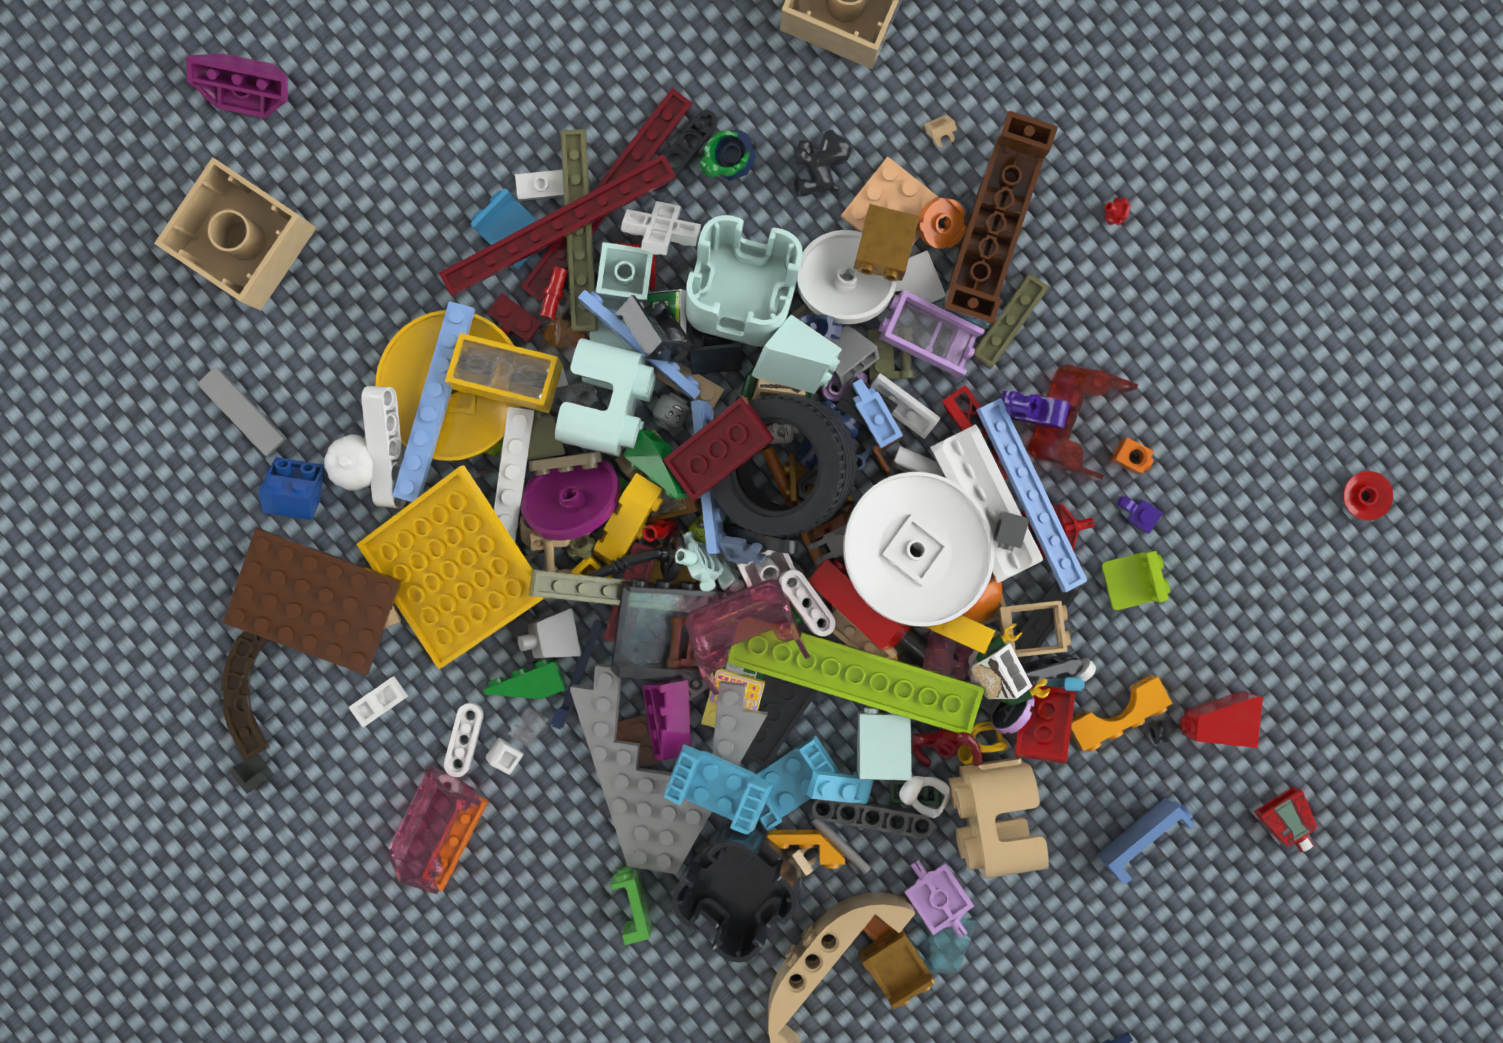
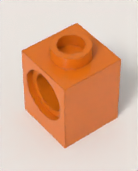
[1110,437,1154,475]

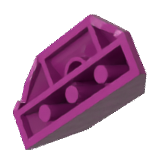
[186,53,288,118]

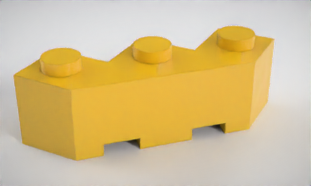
[593,473,664,565]

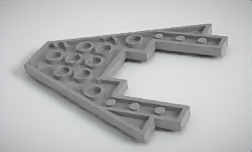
[570,663,767,874]

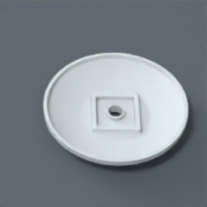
[843,472,995,627]

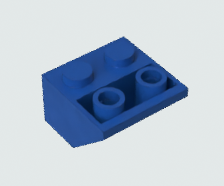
[259,457,325,520]

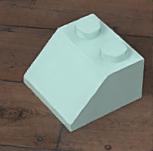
[596,242,653,302]

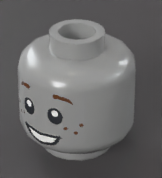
[653,392,690,431]

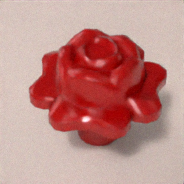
[1104,197,1131,226]

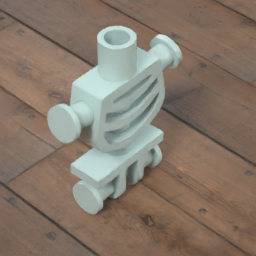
[675,532,744,592]

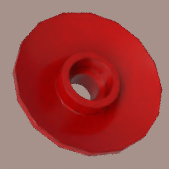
[1343,471,1394,521]

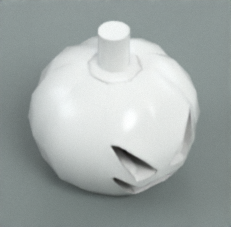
[324,434,373,491]

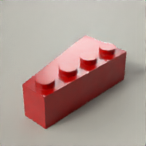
[808,558,912,650]

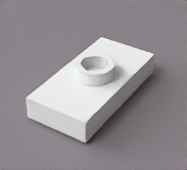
[515,170,564,201]

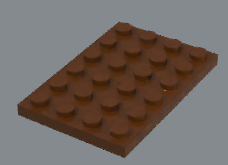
[223,528,402,675]

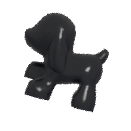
[793,130,852,197]

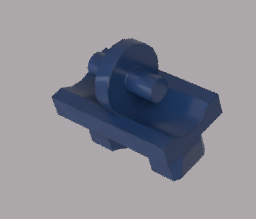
[799,314,842,341]

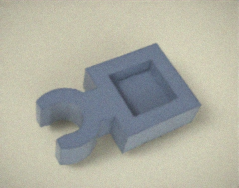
[719,536,767,564]

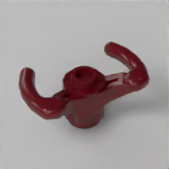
[911,728,982,767]

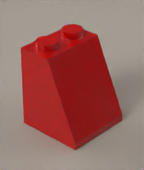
[1179,691,1263,748]

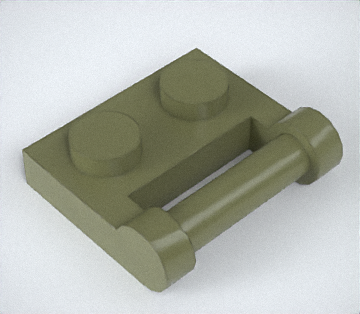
[867,327,915,381]

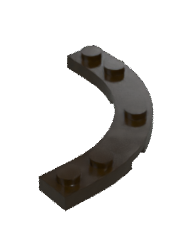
[221,631,270,761]

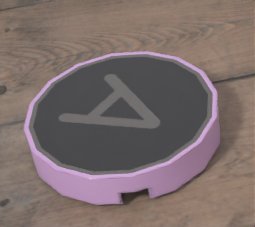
[991,696,1034,734]

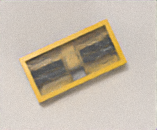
[445,333,563,413]

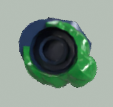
[700,129,756,181]

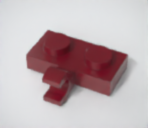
[487,293,543,343]

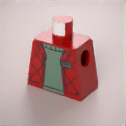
[1253,786,1317,852]

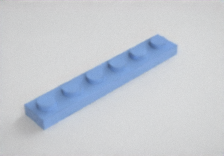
[578,290,701,401]
[691,400,727,554]

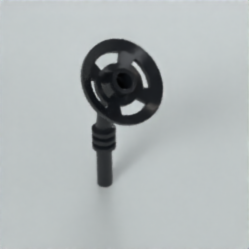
[586,530,685,581]

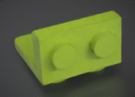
[1101,550,1170,610]

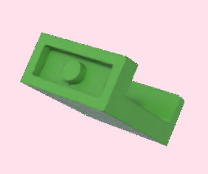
[610,866,653,945]

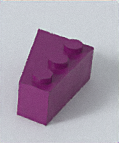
[642,679,692,761]

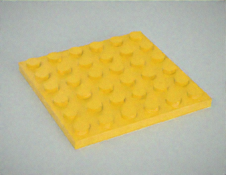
[356,465,545,670]

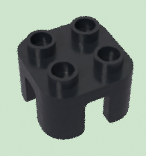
[672,821,803,963]

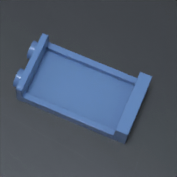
[1096,798,1195,885]

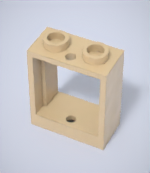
[998,601,1071,657]

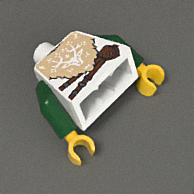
[970,623,1050,705]

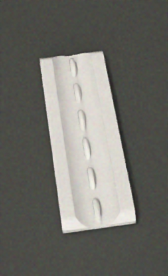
[930,424,1043,583]

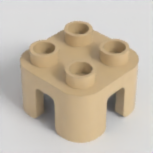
[948,757,1049,879]

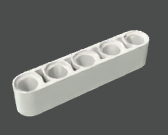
[362,386,406,509]

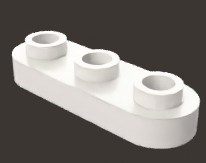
[779,570,835,636]
[444,702,483,777]

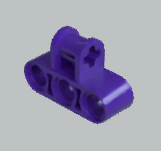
[1001,391,1070,429]

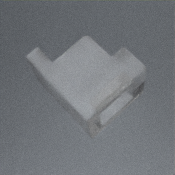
[508,707,549,748]

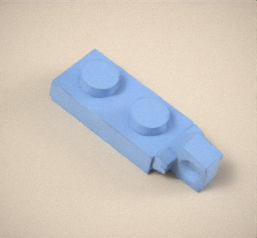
[852,378,903,449]

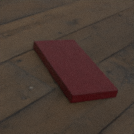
[663,397,775,502]

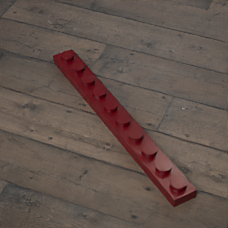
[520,88,693,303]
[439,154,676,297]

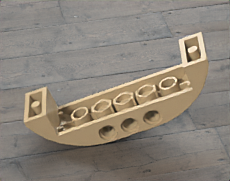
[768,892,915,1043]

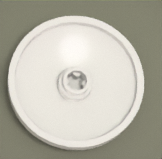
[796,230,897,324]

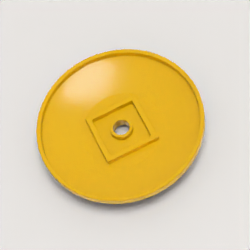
[375,310,522,461]

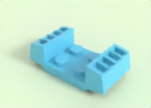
[755,735,841,831]
[664,744,773,834]

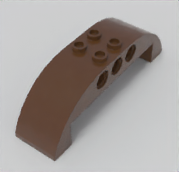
[944,111,1058,324]

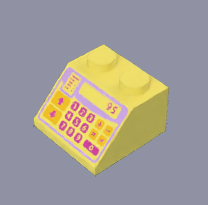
[701,667,765,728]

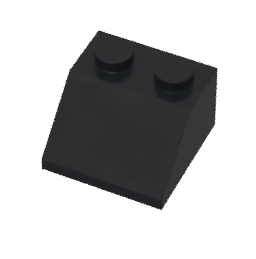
[686,320,742,375]

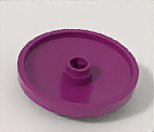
[521,459,621,541]

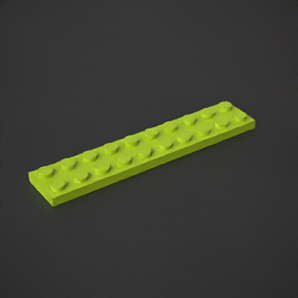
[727,613,985,734]

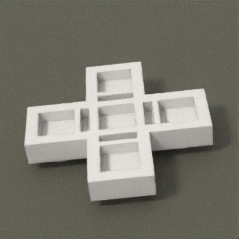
[621,201,701,255]

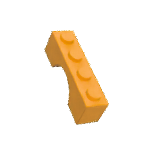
[1071,675,1173,752]

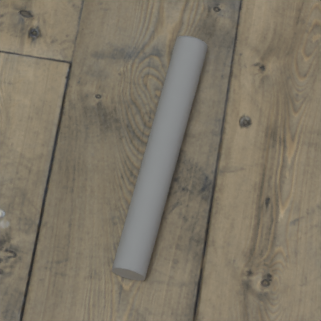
[810,817,871,875]

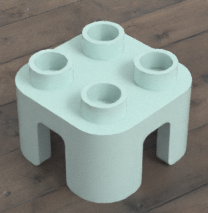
[685,215,803,347]
[555,338,657,457]

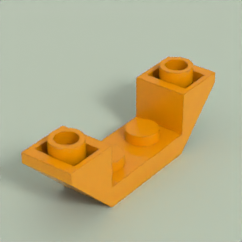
[764,829,845,869]

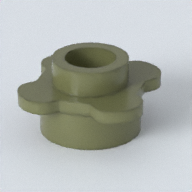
[567,535,596,559]

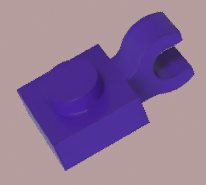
[1116,496,1163,534]

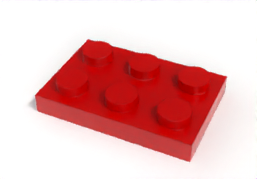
[1015,684,1076,764]

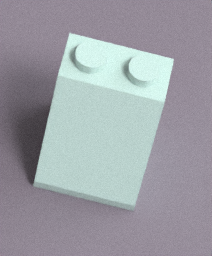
[752,315,842,394]
[856,707,912,780]

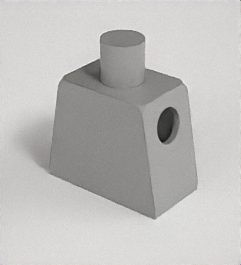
[830,325,880,387]
[518,609,581,658]

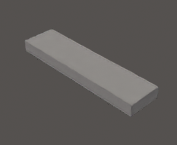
[197,367,286,457]

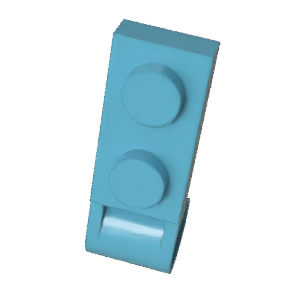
[807,771,874,804]

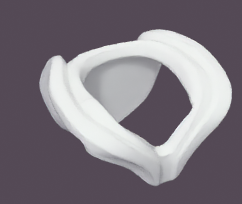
[899,776,951,818]

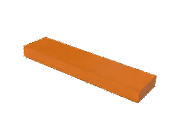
[420,790,489,892]

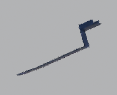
[551,620,603,730]

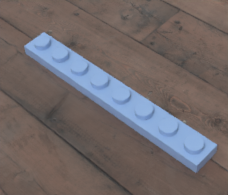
[392,301,476,502]
[976,398,1087,592]

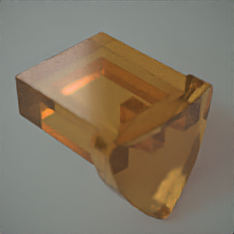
[543,317,585,348]

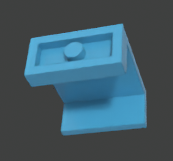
[470,188,537,270]

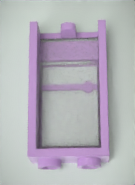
[878,290,985,378]

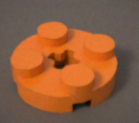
[916,197,966,249]

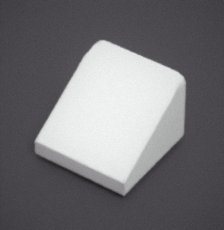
[486,738,524,775]

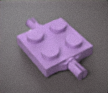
[903,860,974,939]

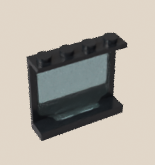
[611,578,727,680]

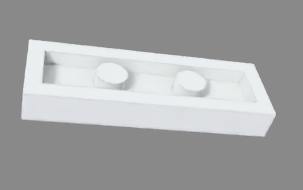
[871,373,940,439]

